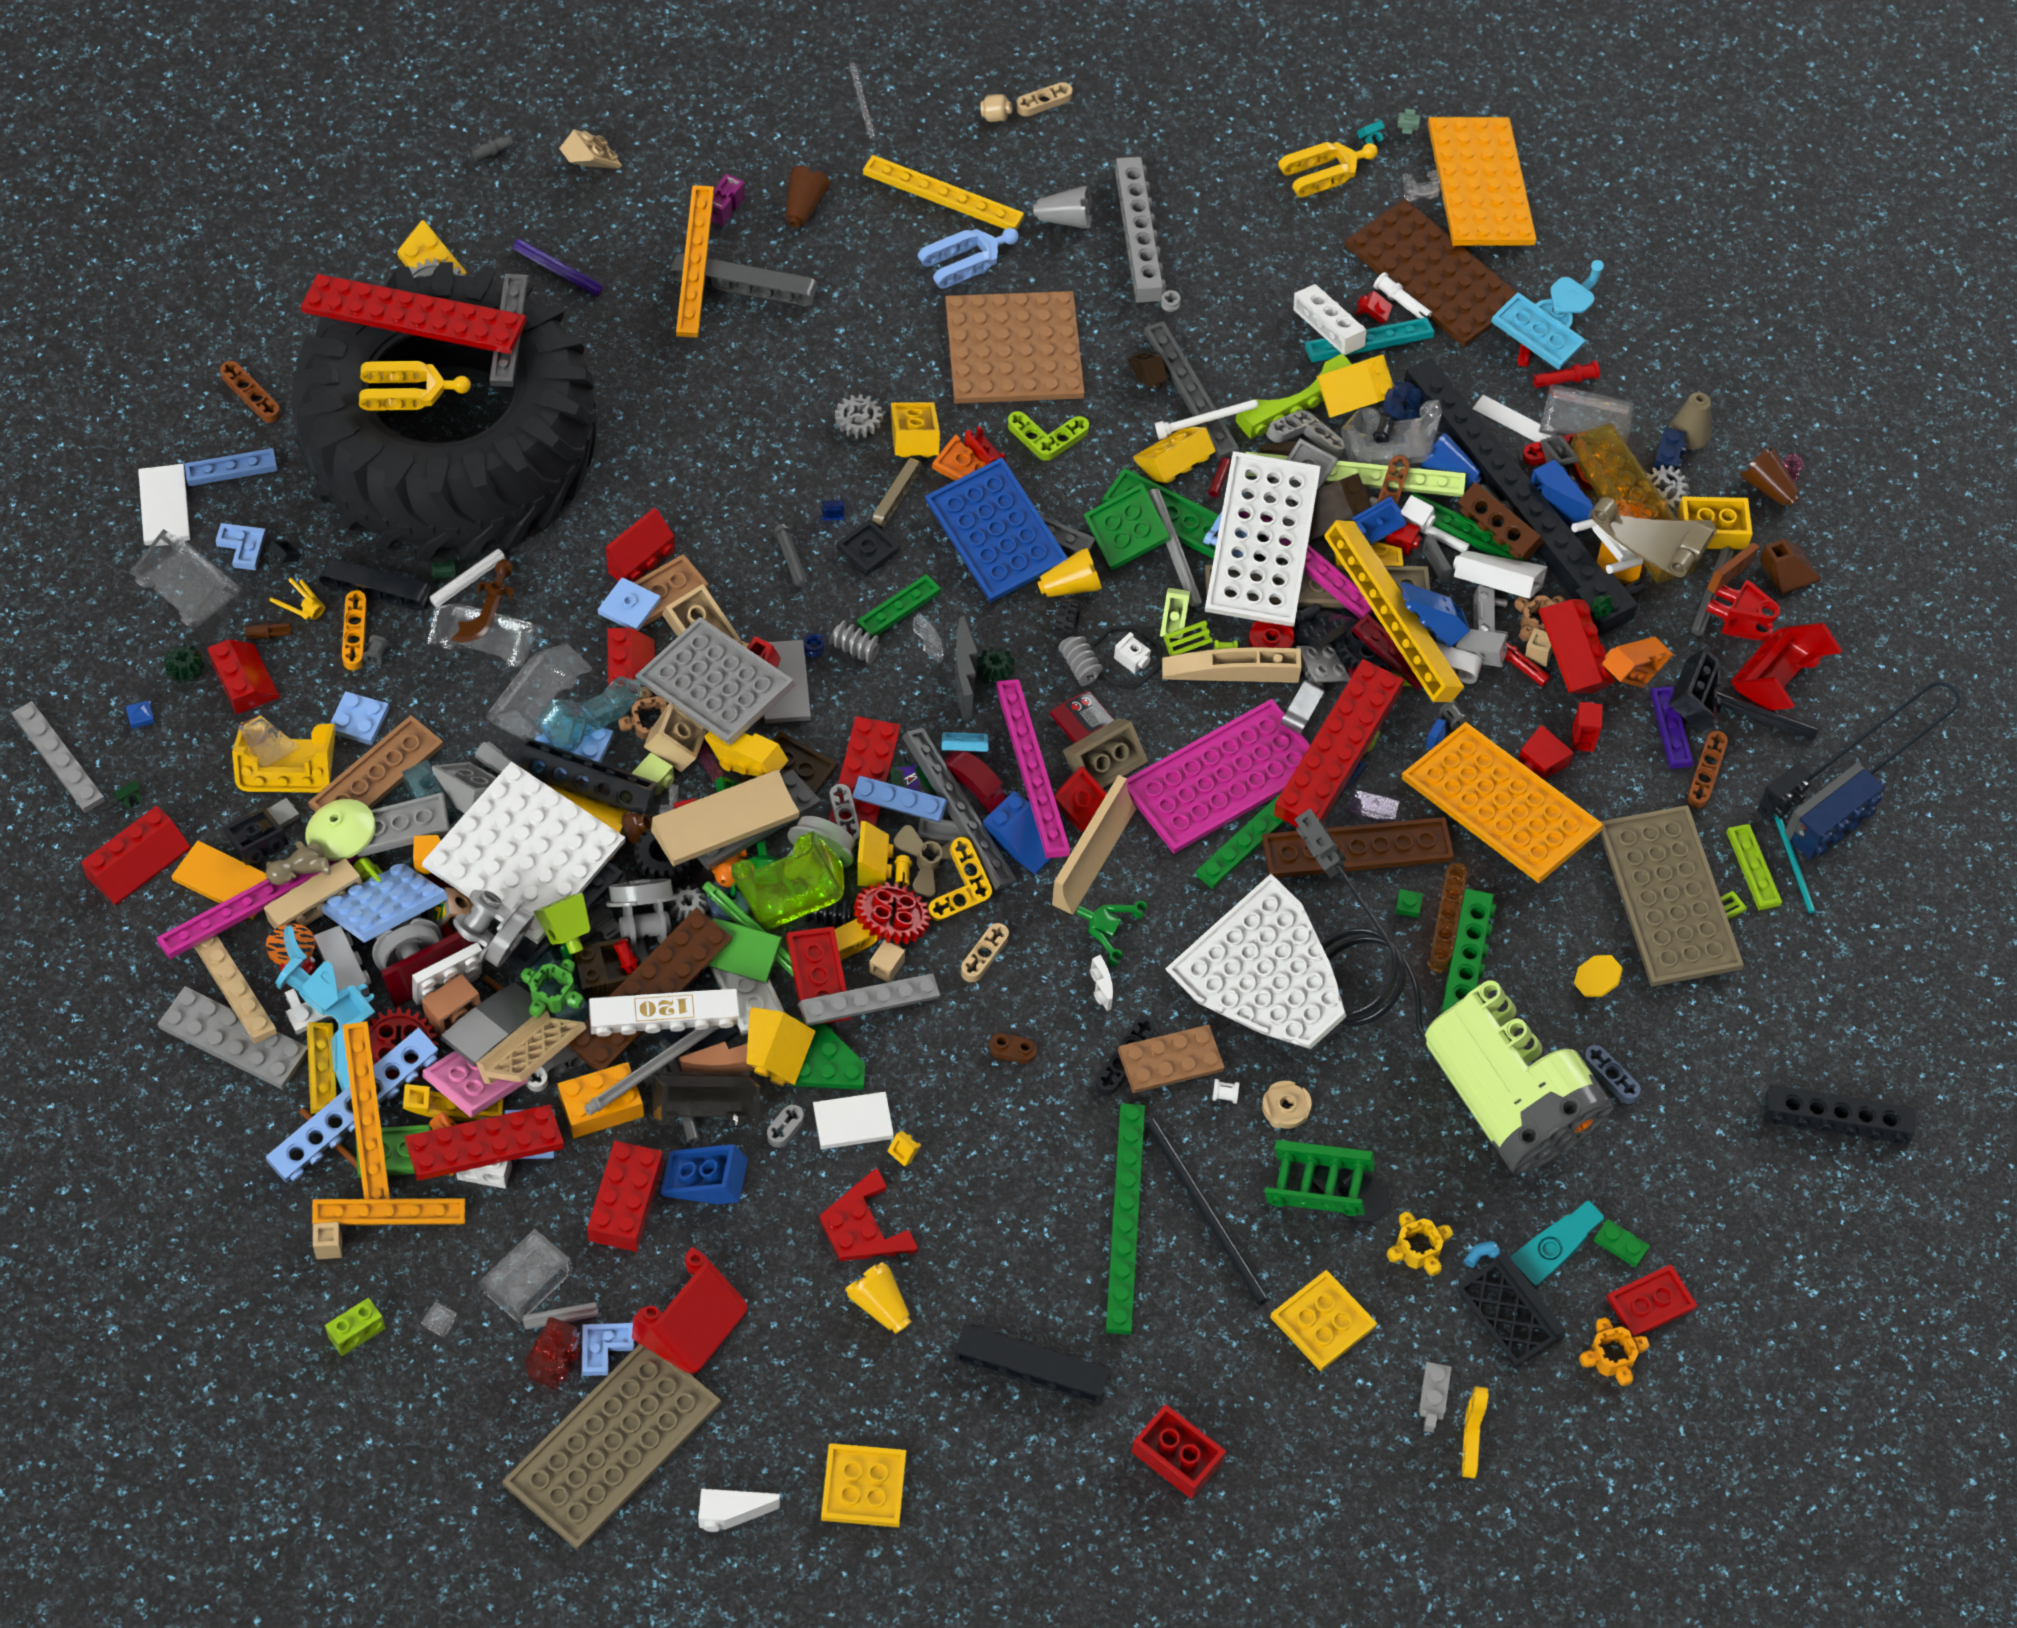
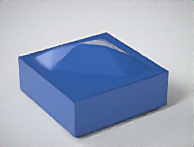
[126,700,154,729]
[1426,718,1446,749]

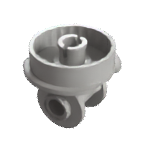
[784,816,856,895]
[606,878,678,948]
[453,889,535,968]
[372,914,443,970]

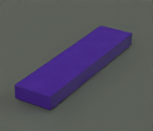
[1650,686,1693,769]

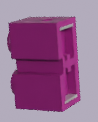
[711,174,745,227]

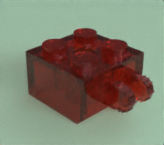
[525,1317,581,1390]

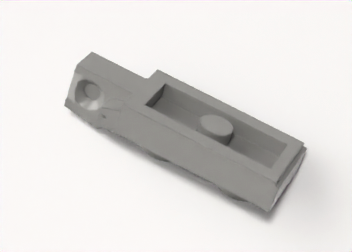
[1419,1362,1451,1433]

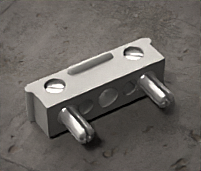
[1473,585,1508,637]

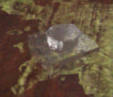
[422,1302,458,1337]

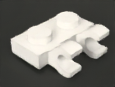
[285,988,333,1035]

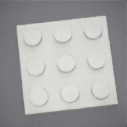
[412,942,482,1006]

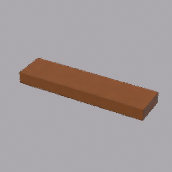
[1707,543,1760,593]

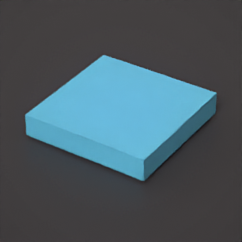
[942,732,988,751]

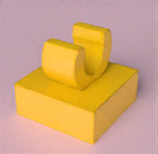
[888,1131,921,1166]

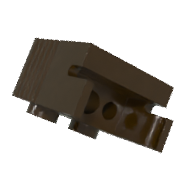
[574,937,629,1003]

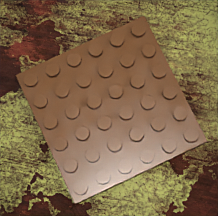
[945,291,1084,404]

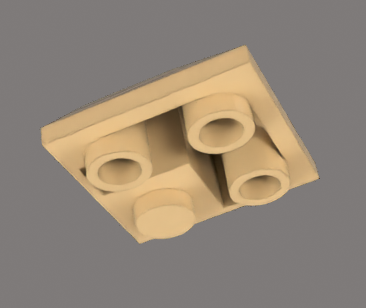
[559,130,622,169]

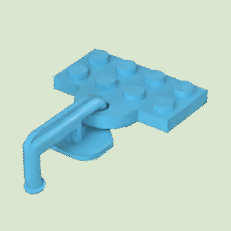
[1491,260,1604,370]

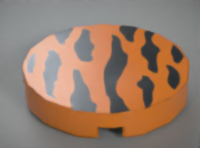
[266,924,315,965]

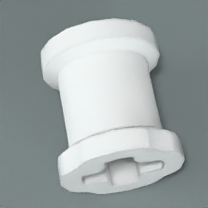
[1212,1079,1239,1104]

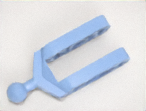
[918,228,1019,289]

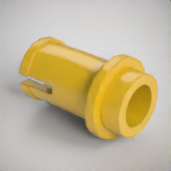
[894,855,912,887]

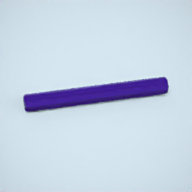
[513,239,603,296]

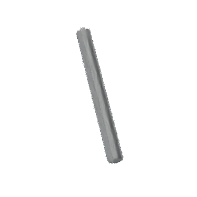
[1148,489,1202,607]

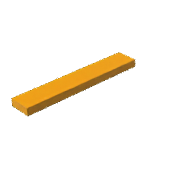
[312,1198,465,1226]

